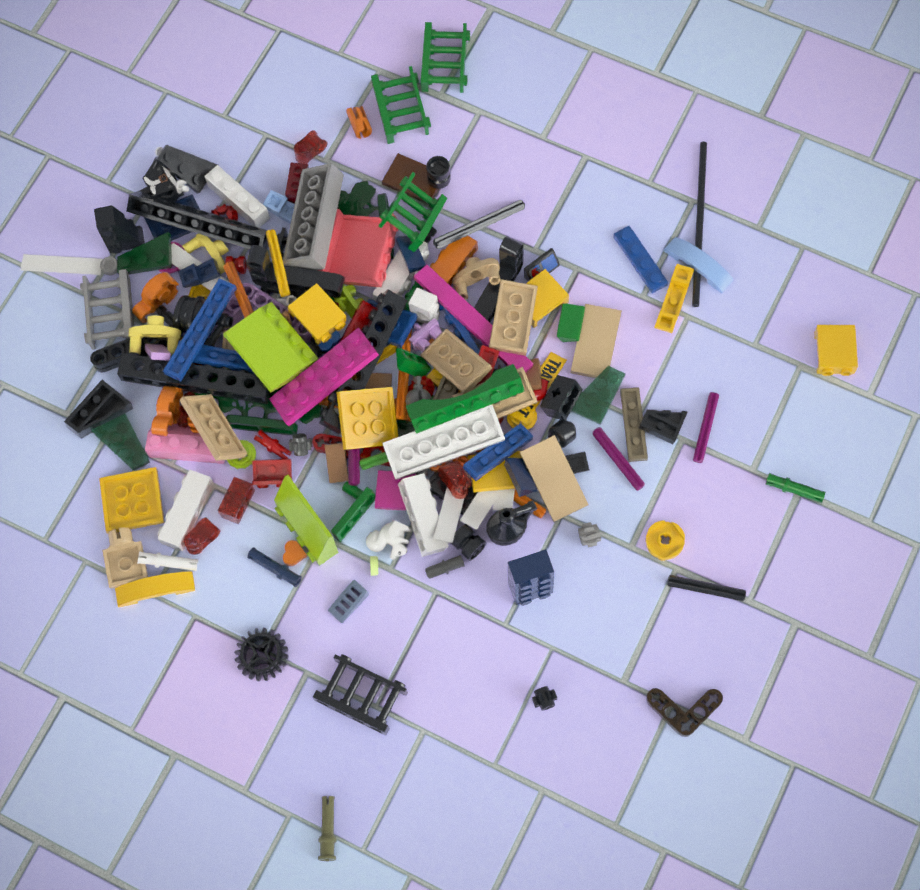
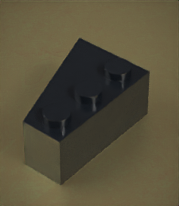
[94,205,145,254]
[64,379,133,439]

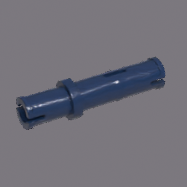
[247,547,302,587]

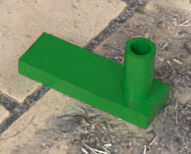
[331,481,376,542]

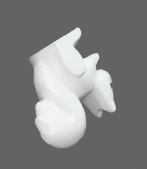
[366,520,412,560]

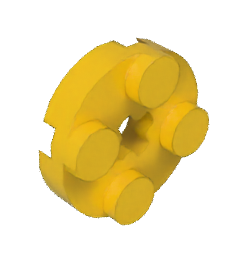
[645,520,685,561]

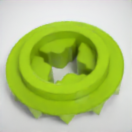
[227,440,256,470]

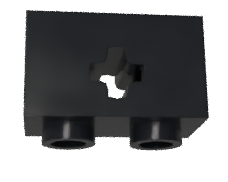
[540,375,583,420]

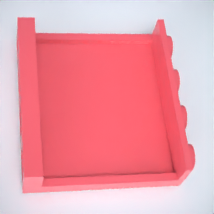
[317,209,398,288]

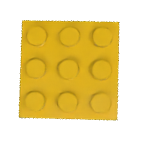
[337,387,398,450]
[99,467,165,534]

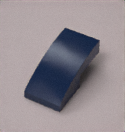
[178,258,221,288]

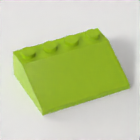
[223,302,319,393]
[274,475,339,566]

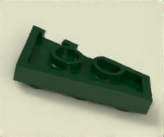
[117,232,172,275]

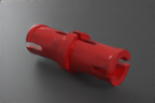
[254,430,292,459]

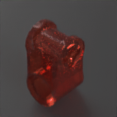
[294,130,328,164]
[438,460,471,499]
[184,517,221,555]

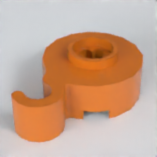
[132,272,179,323]
[151,385,183,436]

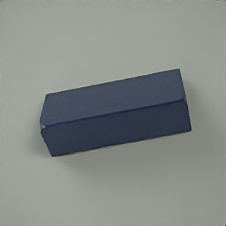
[396,236,426,274]
[504,458,537,497]

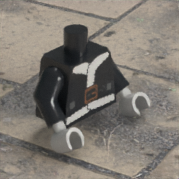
[139,147,189,202]

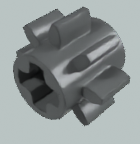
[288,433,312,456]

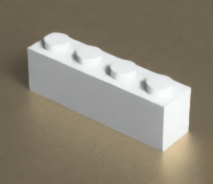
[204,165,270,228]
[372,242,430,301]
[157,469,214,552]
[398,473,449,557]

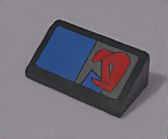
[524,248,560,281]

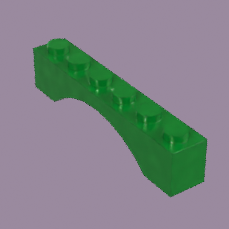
[406,364,525,434]

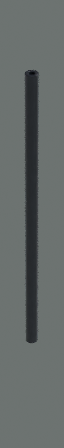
[692,141,707,307]

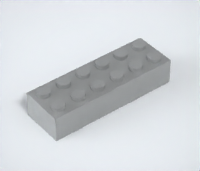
[283,163,344,270]

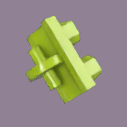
[333,285,363,319]

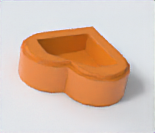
[283,540,307,566]

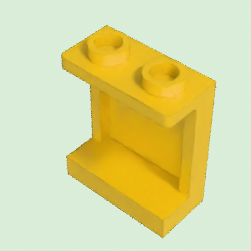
[526,269,569,328]
[288,283,346,345]
[814,325,858,376]

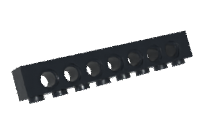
[126,191,269,250]
[319,289,408,434]
[117,352,270,404]

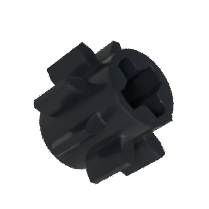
[532,686,558,711]

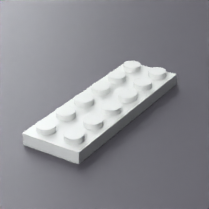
[383,405,505,480]

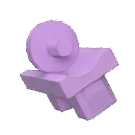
[409,318,442,352]

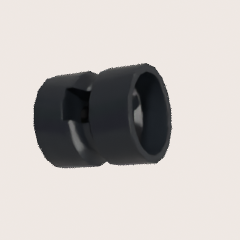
[426,156,451,189]
[450,524,487,561]

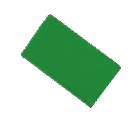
[557,303,585,342]
[396,348,431,377]

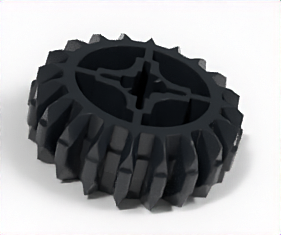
[234,628,289,682]

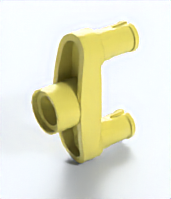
[182,233,229,275]
[128,315,181,356]

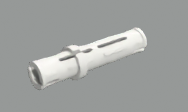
[137,551,198,571]

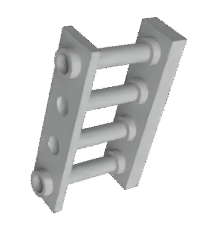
[80,269,135,350]

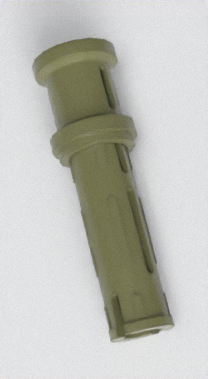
[318,796,337,862]

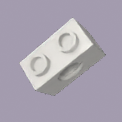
[409,288,440,324]

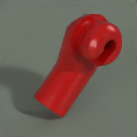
[533,379,548,401]

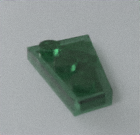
[571,366,626,425]
[91,414,150,471]

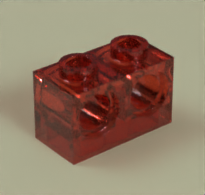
[217,477,255,525]

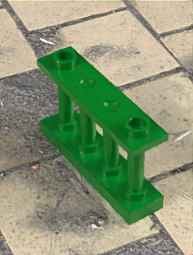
[421,22,470,93]
[371,66,431,144]
[378,172,448,252]

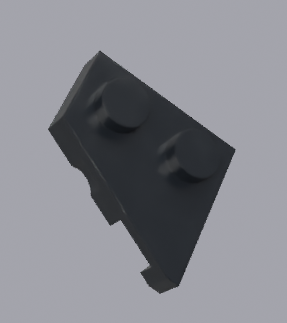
[638,409,688,445]

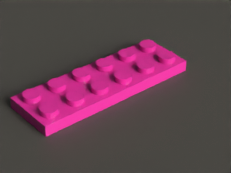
[269,328,379,426]

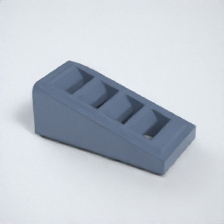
[328,579,369,624]

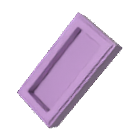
[145,344,171,361]

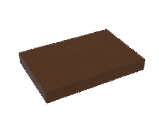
[382,153,439,204]

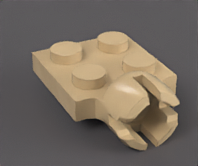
[102,528,149,589]

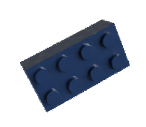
[507,549,554,606]

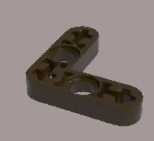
[646,688,723,737]

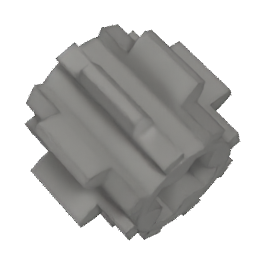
[578,522,601,548]

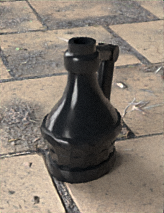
[173,295,233,347]
[486,500,537,546]

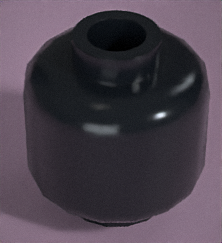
[548,419,576,448]

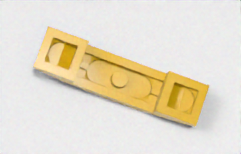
[654,264,694,334]
[115,571,196,608]

